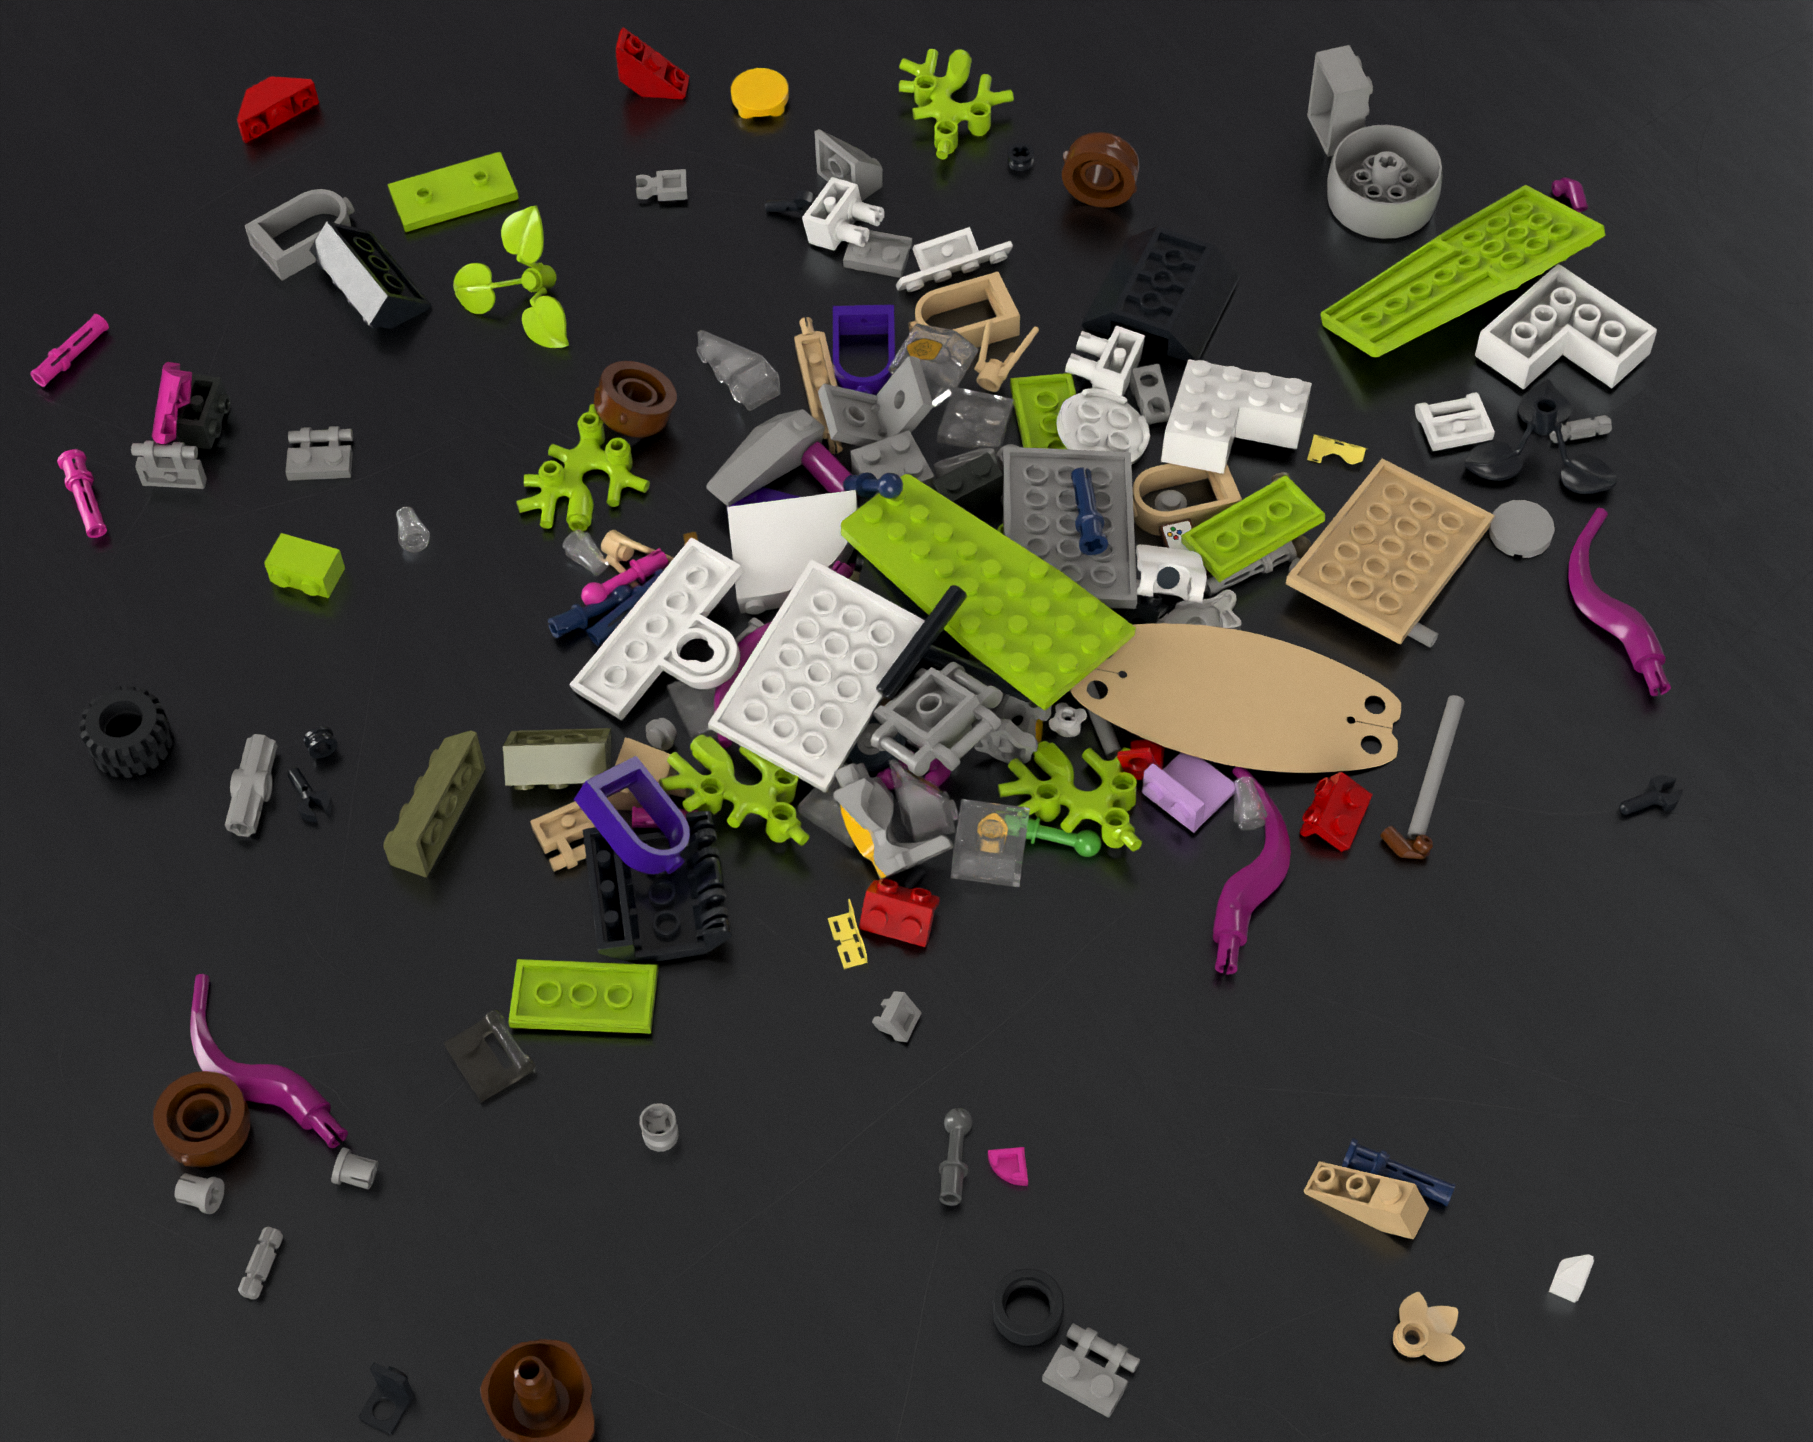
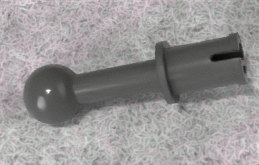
[939,1108,973,1206]

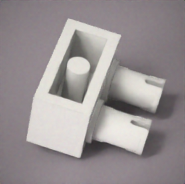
[802,177,884,251]
[1065,326,1145,396]

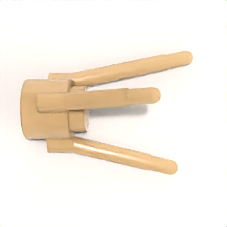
[974,319,1039,392]
[601,530,674,588]

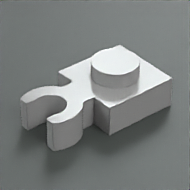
[636,169,688,201]

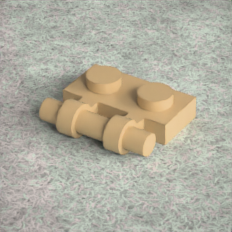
[530,801,595,872]

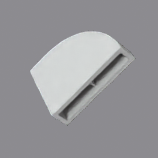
[727,490,859,614]

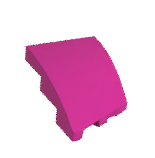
[152,362,192,444]

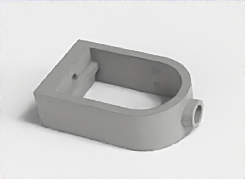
[245,189,355,280]

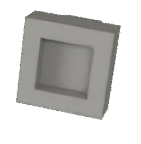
[872,991,921,1042]

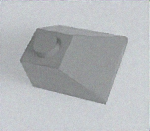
[815,129,883,201]

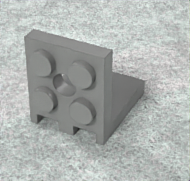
[818,356,934,447]

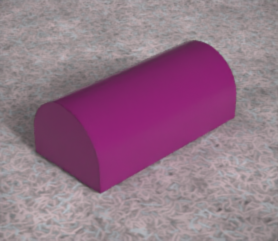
[801,441,861,500]

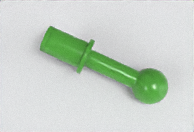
[1005,812,1101,857]

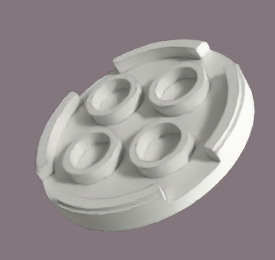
[1056,388,1150,465]

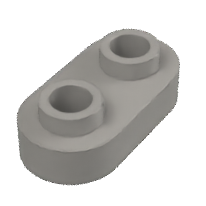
[934,448,997,479]

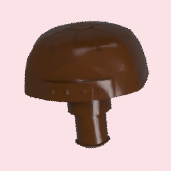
[480,1339,595,1442]

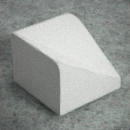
[1549,1254,1594,1303]

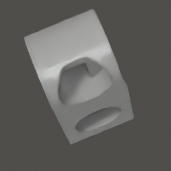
[1130,364,1171,425]

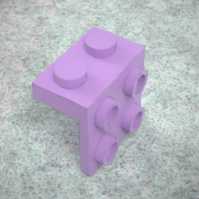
[1142,753,1236,833]

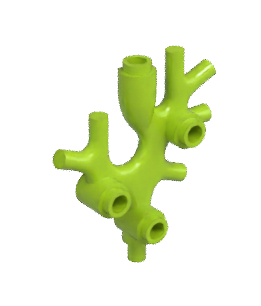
[899,49,1014,159]
[516,404,650,532]
[659,734,810,846]
[998,741,1142,851]

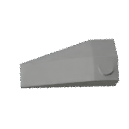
[707,409,825,507]

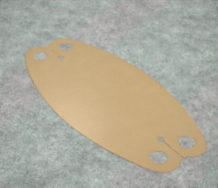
[1071,623,1401,773]

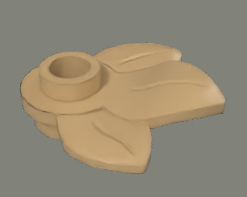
[1393,1292,1465,1362]

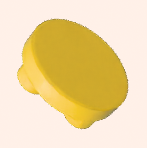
[731,68,789,119]

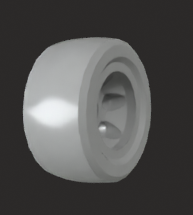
[1327,125,1443,239]

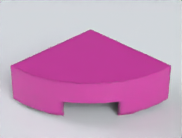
[988,1147,1028,1186]

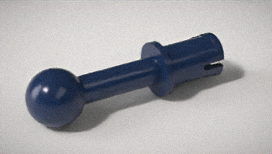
[843,472,903,499]
[548,585,633,638]

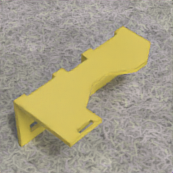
[1307,434,1368,464]
[827,899,868,969]

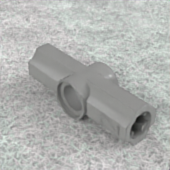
[225,734,277,837]

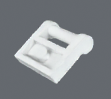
[1415,392,1495,451]

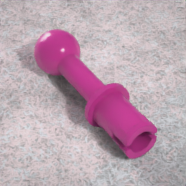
[581,548,669,606]

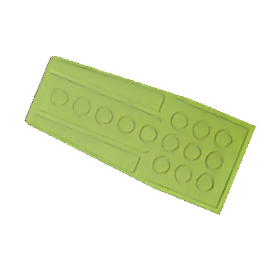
[1320,185,1605,357]
[840,474,1136,711]

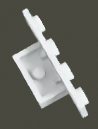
[896,227,1013,292]

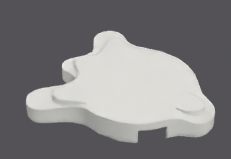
[1157,590,1242,630]

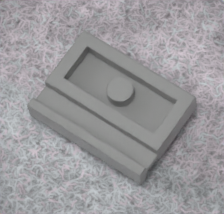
[843,230,912,278]

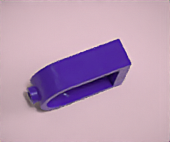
[833,305,895,395]
[574,756,690,874]

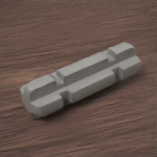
[1549,415,1612,443]
[238,1227,283,1299]

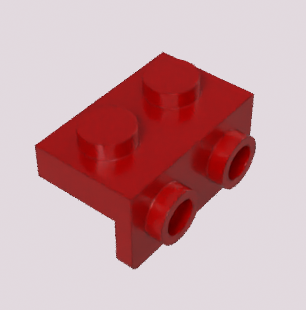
[1299,772,1373,852]
[859,879,940,947]

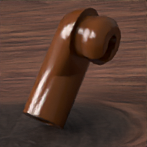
[1380,825,1433,859]

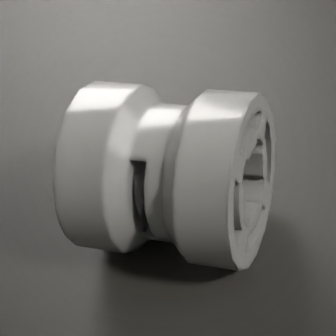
[640,1103,679,1152]

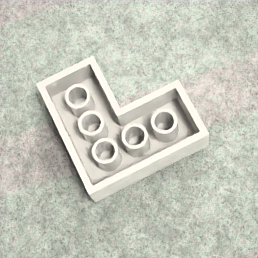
[1475,264,1657,389]
[1161,359,1312,474]

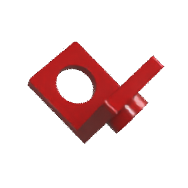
[1117,739,1165,780]

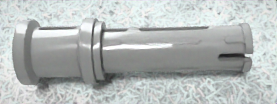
[1204,541,1297,597]

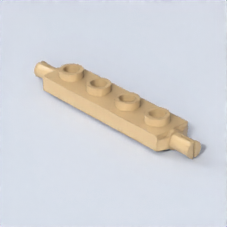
[794,317,843,454]

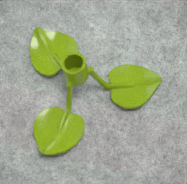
[453,205,569,348]

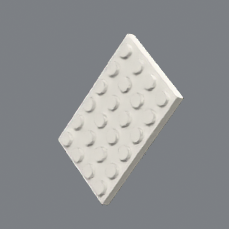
[708,559,925,793]

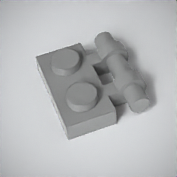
[286,426,353,481]
[131,440,207,489]
[1042,1323,1140,1418]

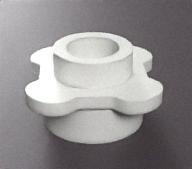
[1049,703,1087,737]

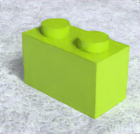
[264,533,345,598]

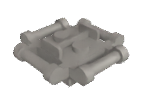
[871,662,1003,776]

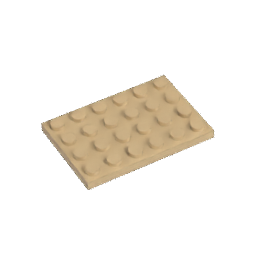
[1286,459,1495,645]

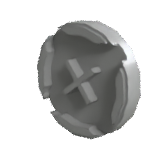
[1489,500,1555,558]

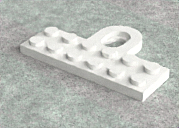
[569,537,743,720]

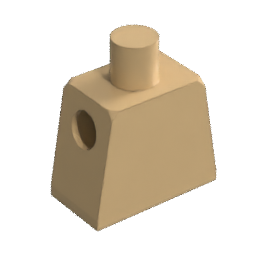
[607,738,690,811]

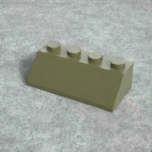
[384,730,486,878]

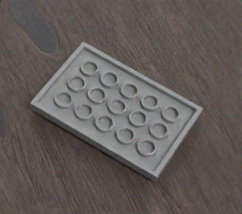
[1003,447,1137,609]

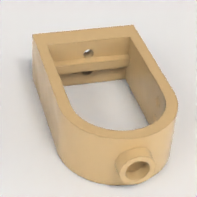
[908,272,1020,355]
[1133,463,1242,536]

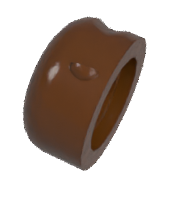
[1062,132,1140,208]
[594,361,677,438]
[153,1071,250,1168]

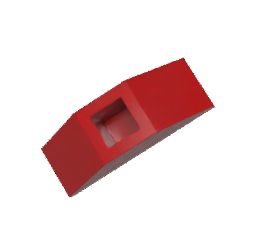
[615,27,690,99]
[237,76,319,143]

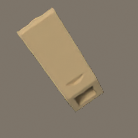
[1304,1161,1429,1239]

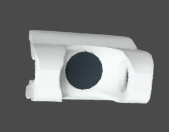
[1136,544,1207,603]

